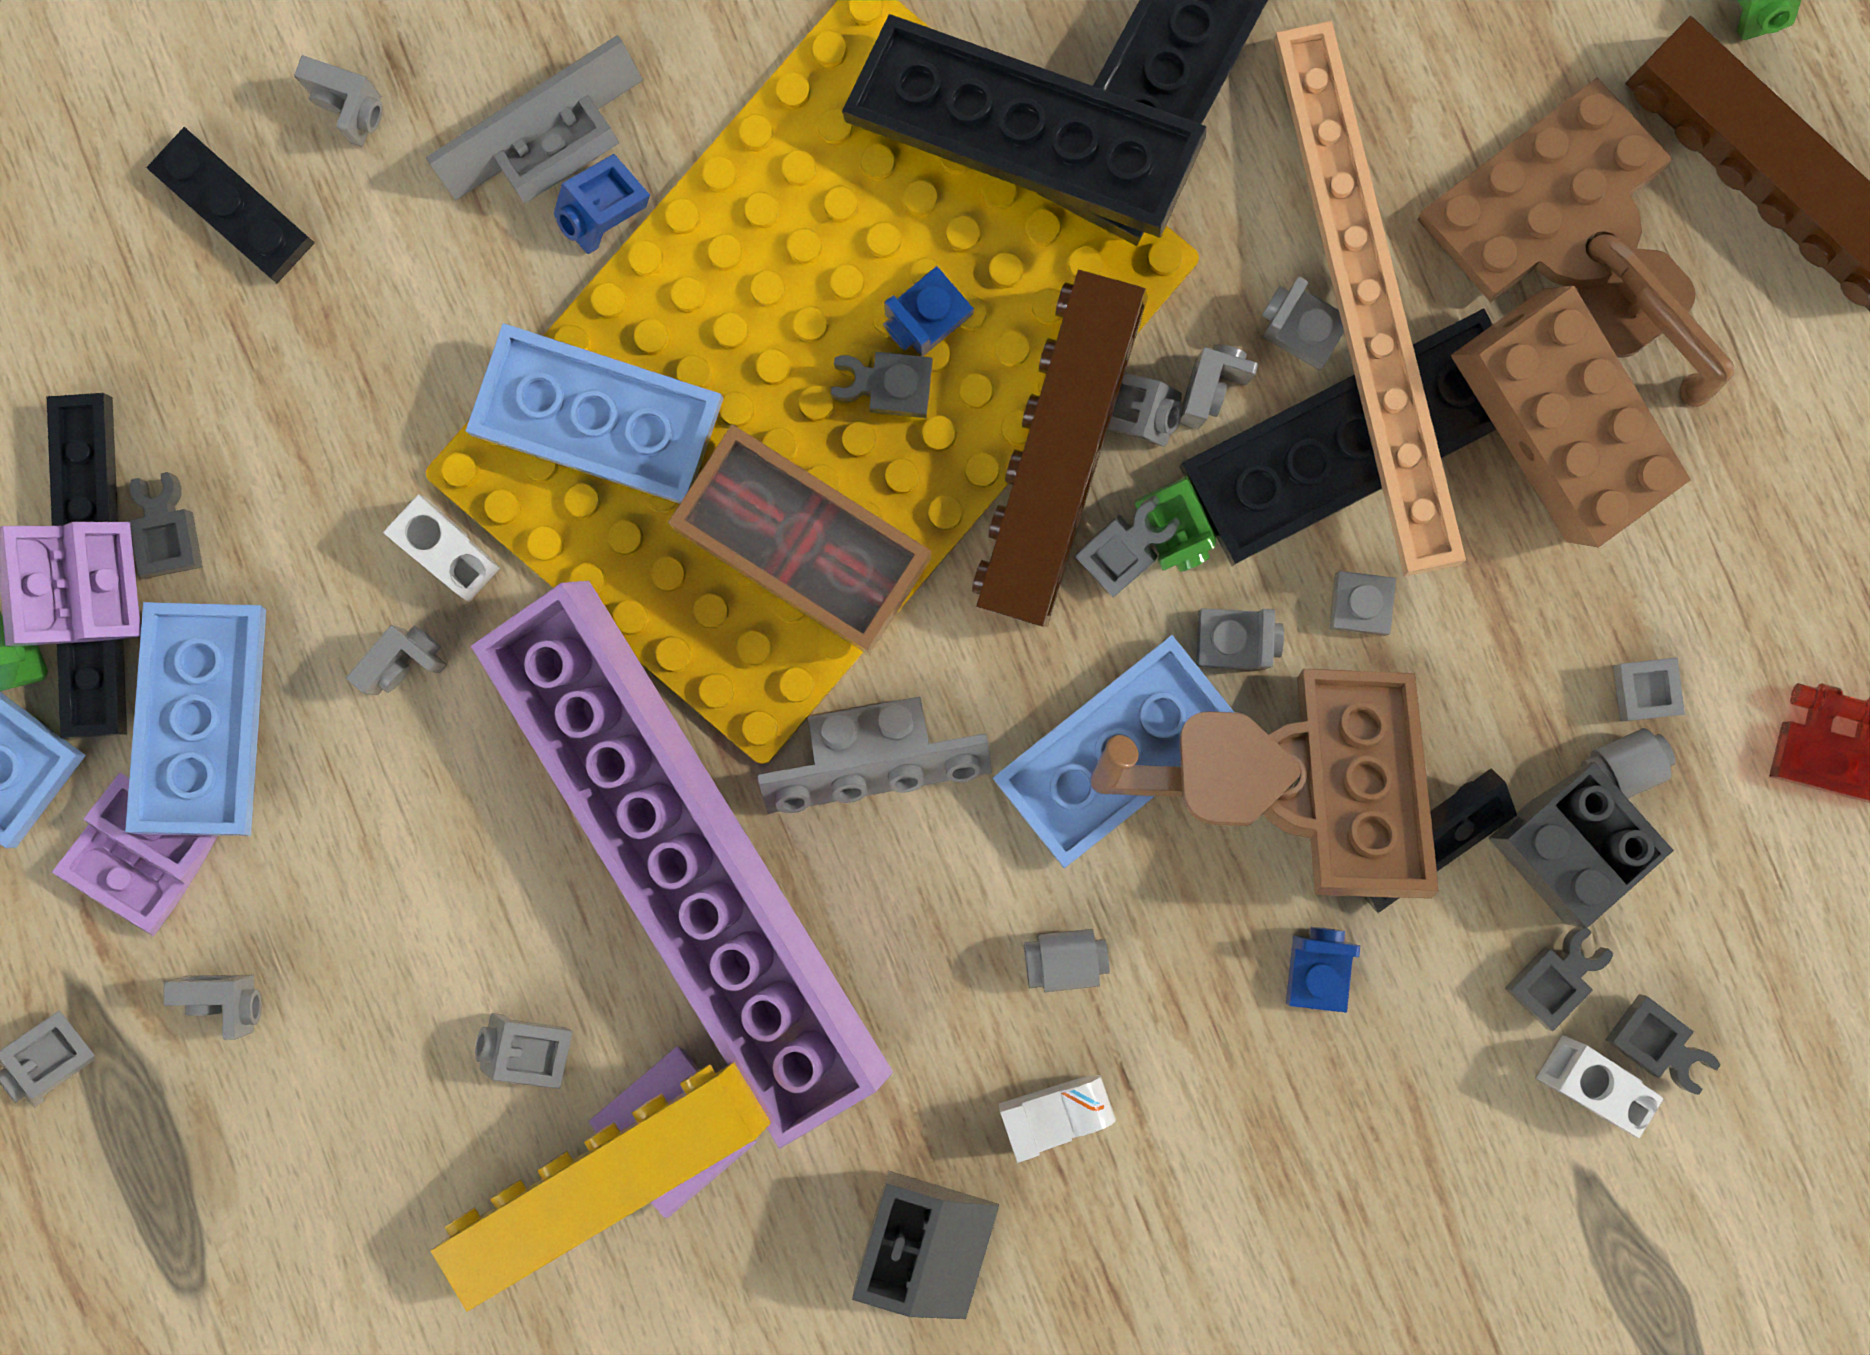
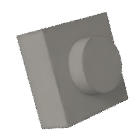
[1329,571,1396,636]
[1613,658,1685,722]

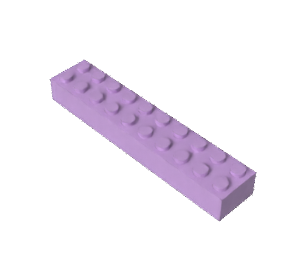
[471,581,893,1149]

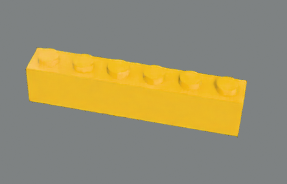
[430,1062,771,1312]

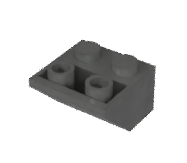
[1489,762,1674,928]
[852,1170,999,1319]

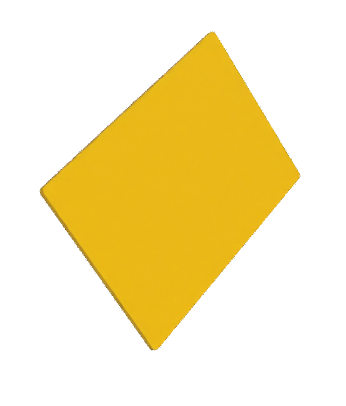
[426,0,1199,764]

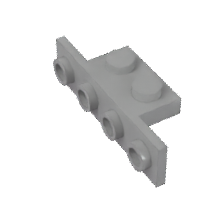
[426,35,643,204]
[758,696,992,814]

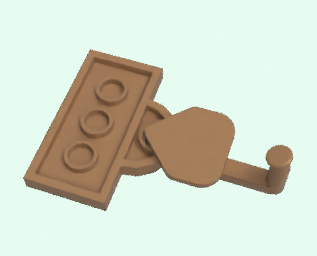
[1418,77,1735,407]
[1090,668,1439,899]

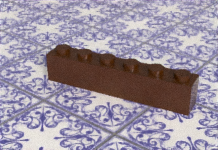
[1625,15,1870,311]
[972,269,1148,627]

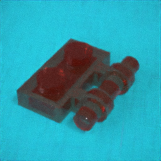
[1769,683,1870,803]

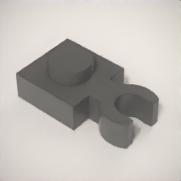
[831,352,933,418]
[128,472,203,578]
[1075,495,1180,598]
[1505,927,1613,1031]
[1605,994,1721,1095]

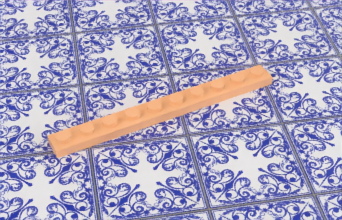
[1274,21,1466,577]

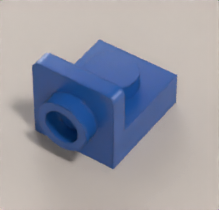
[554,154,650,254]
[883,266,974,357]
[1286,927,1360,1013]

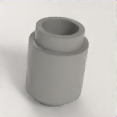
[1581,728,1675,799]
[1024,929,1110,993]

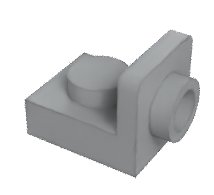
[294,55,382,147]
[1262,277,1344,370]
[1179,344,1258,429]
[1108,373,1182,447]
[1196,608,1284,670]
[346,625,447,695]
[164,975,262,1040]
[0,1010,95,1108]
[475,1013,572,1089]

